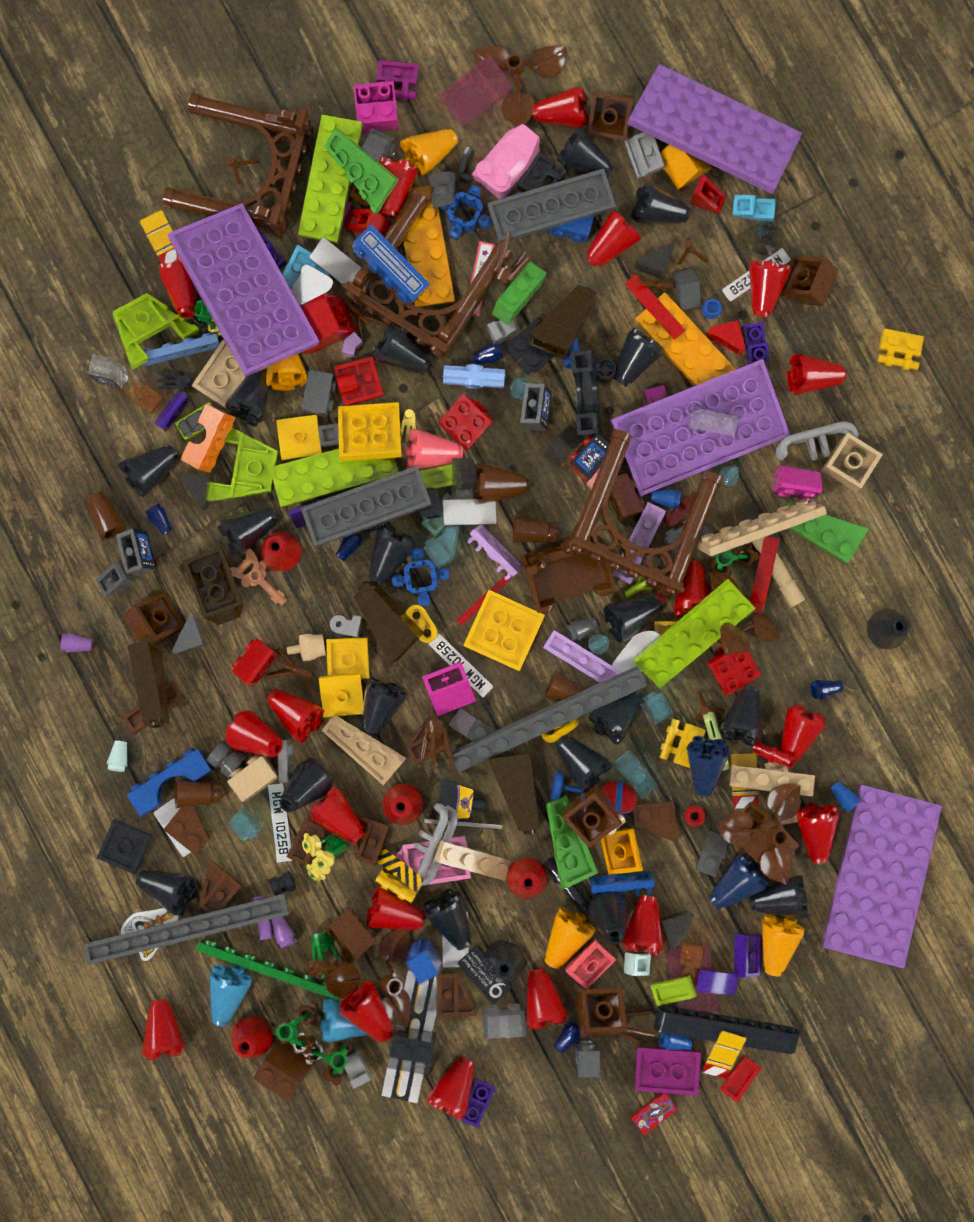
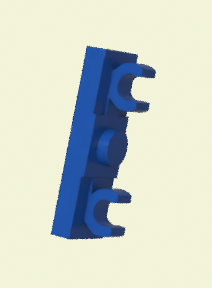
[589,871,654,896]

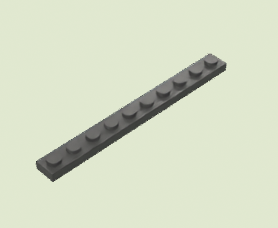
[451,666,647,772]
[83,893,290,965]

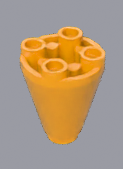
[400,129,458,178]
[545,907,596,969]
[762,914,805,976]

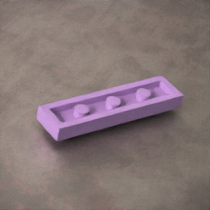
[613,502,666,584]
[543,630,622,683]

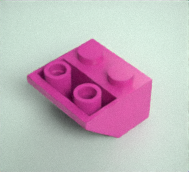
[353,81,399,133]
[772,466,822,501]
[422,662,476,716]

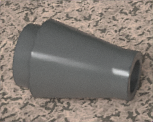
[566,618,598,641]

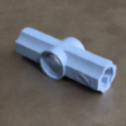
[443,364,505,389]

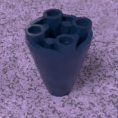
[687,736,729,797]
[709,854,770,909]

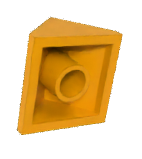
[660,144,712,191]
[601,827,643,875]

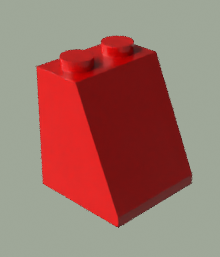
[301,293,358,354]

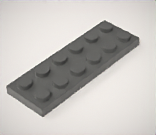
[487,169,616,244]
[301,466,432,548]

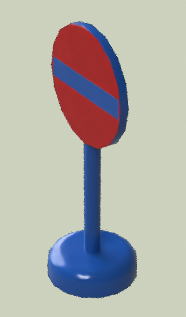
[550,771,637,814]

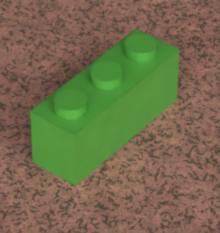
[492,262,546,325]

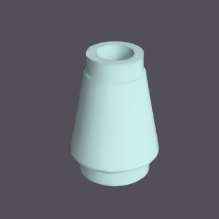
[106,741,127,772]

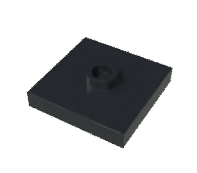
[96,819,153,874]

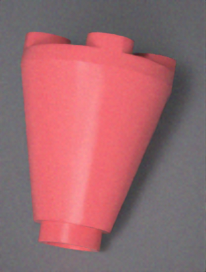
[405,429,463,470]

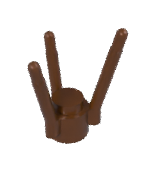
[494,231,532,286]
[420,720,454,765]
[612,1010,656,1044]

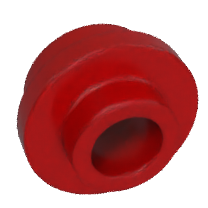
[684,806,705,827]

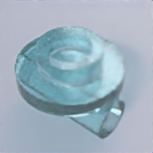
[510,378,527,400]
[719,465,740,487]
[588,634,610,655]

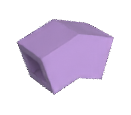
[342,332,363,358]

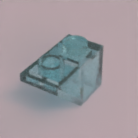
[423,525,460,570]
[640,691,673,725]
[613,750,657,799]
[227,807,263,842]

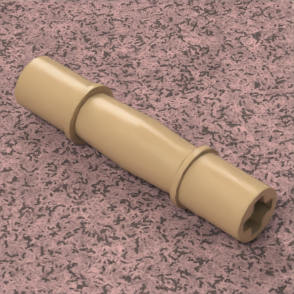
[752,537,805,607]

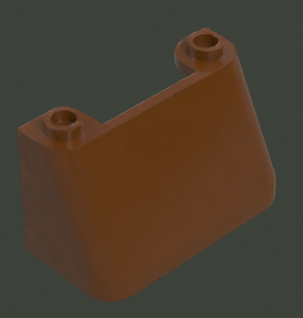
[521,535,617,613]

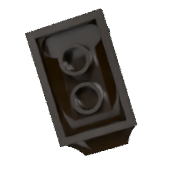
[182,546,243,625]

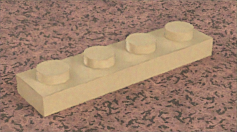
[729,765,815,796]
[434,840,512,881]

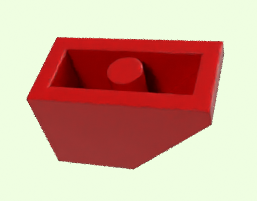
[343,209,391,237]

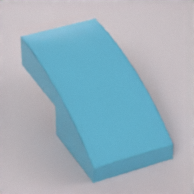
[733,195,776,221]

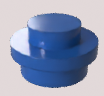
[702,299,722,319]

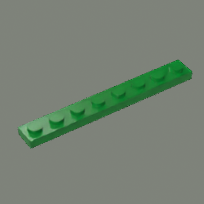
[196,939,343,1001]

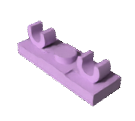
[468,524,524,580]

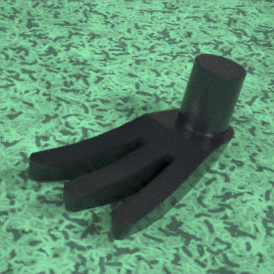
[458,145,474,183]
[157,371,192,390]

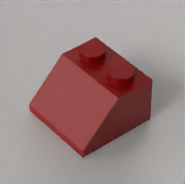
[232,638,279,687]

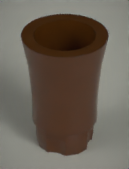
[86,491,127,540]
[513,515,558,543]
[544,671,586,701]
[174,779,221,808]

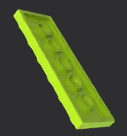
[298,115,362,244]
[269,449,398,508]
[633,579,755,688]

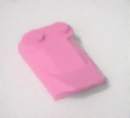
[472,124,540,199]
[396,836,471,884]

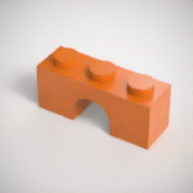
[181,404,236,473]

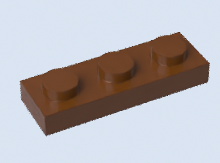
[122,681,186,735]

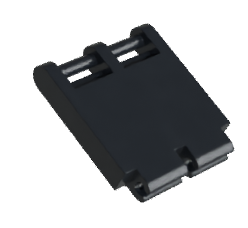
[506,317,556,375]

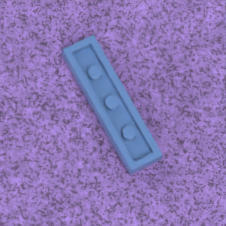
[142,333,221,367]

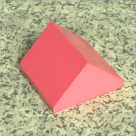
[564,937,616,989]

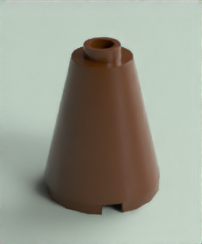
[472,463,529,505]

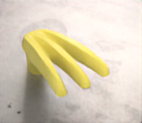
[400,409,416,444]

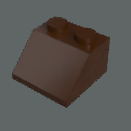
[587,90,634,140]
[781,256,838,306]
[609,473,645,523]
[123,592,185,646]
[562,783,622,848]
[325,909,376,960]
[575,988,628,1038]
[253,1039,312,1102]

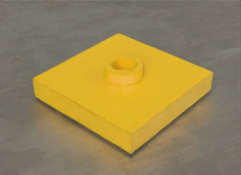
[276,415,322,461]
[326,638,370,679]
[319,672,364,718]

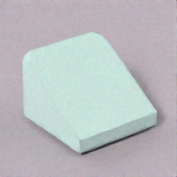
[624,952,651,976]

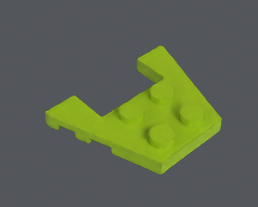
[113,293,199,370]
[207,428,279,502]

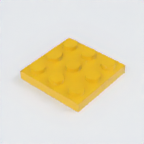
[338,402,402,461]
[463,590,545,671]

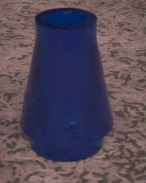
[472,342,503,365]
[145,504,173,535]
[335,533,363,561]
[810,680,843,700]
[553,1021,581,1054]

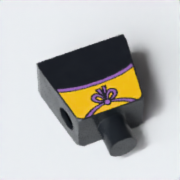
[437,779,486,820]

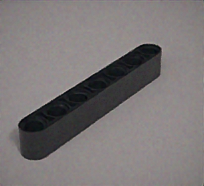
[653,1005,800,1054]

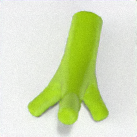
[624,578,653,598]

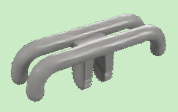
[776,421,859,461]
[414,803,458,886]

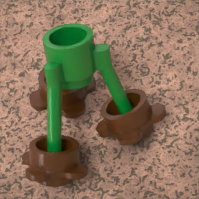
[710,531,760,577]
[304,932,354,979]
[272,1002,321,1057]
[305,1038,353,1086]

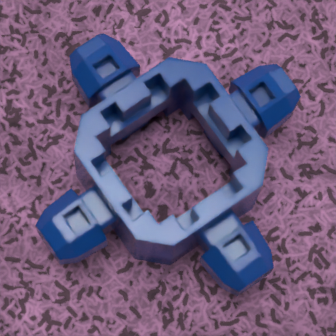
[439,185,492,240]
[392,548,450,607]

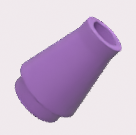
[61,632,92,653]
[271,916,297,949]

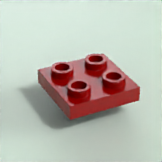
[334,356,384,406]
[438,393,494,451]
[707,646,761,697]

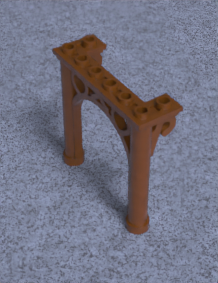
[163,93,313,238]
[342,189,513,359]
[560,429,724,597]

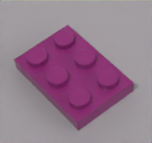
[634,1046,701,1096]

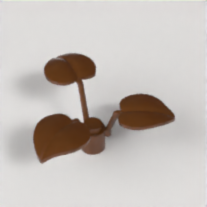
[474,46,567,127]
[709,572,780,656]
[718,783,801,884]
[325,929,411,1027]

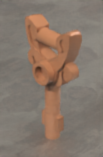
[230,549,287,606]

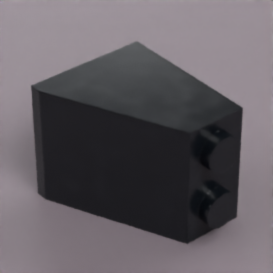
[388,1025,437,1076]

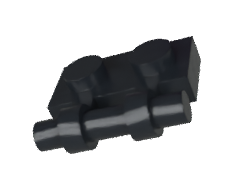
[517,152,567,192]

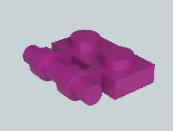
[377,60,419,101]

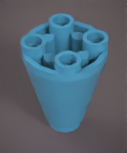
[209,964,252,1026]
[320,998,367,1042]

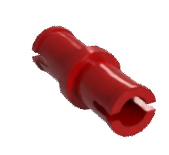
[752,742,796,769]

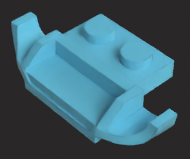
[282,243,332,307]

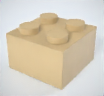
[821,433,883,492]
[227,755,279,802]

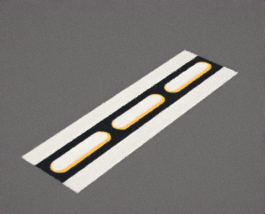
[381,971,436,1103]

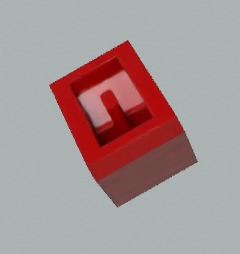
[690,175,726,214]
[706,320,746,356]

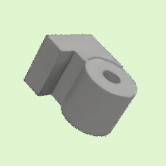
[487,318,521,346]
[330,615,363,638]
[344,1050,372,1089]

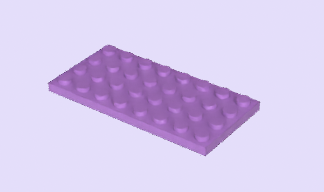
[627,64,802,194]
[168,203,319,377]
[610,359,790,496]
[821,785,942,969]

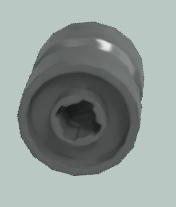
[207,740,246,779]

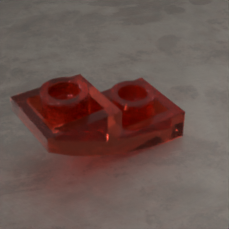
[664,492,696,530]

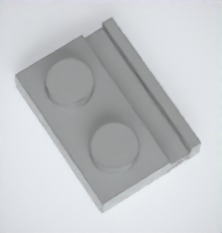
[624,132,665,179]
[278,740,294,783]

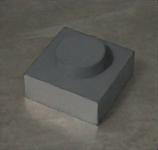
[318,423,339,448]

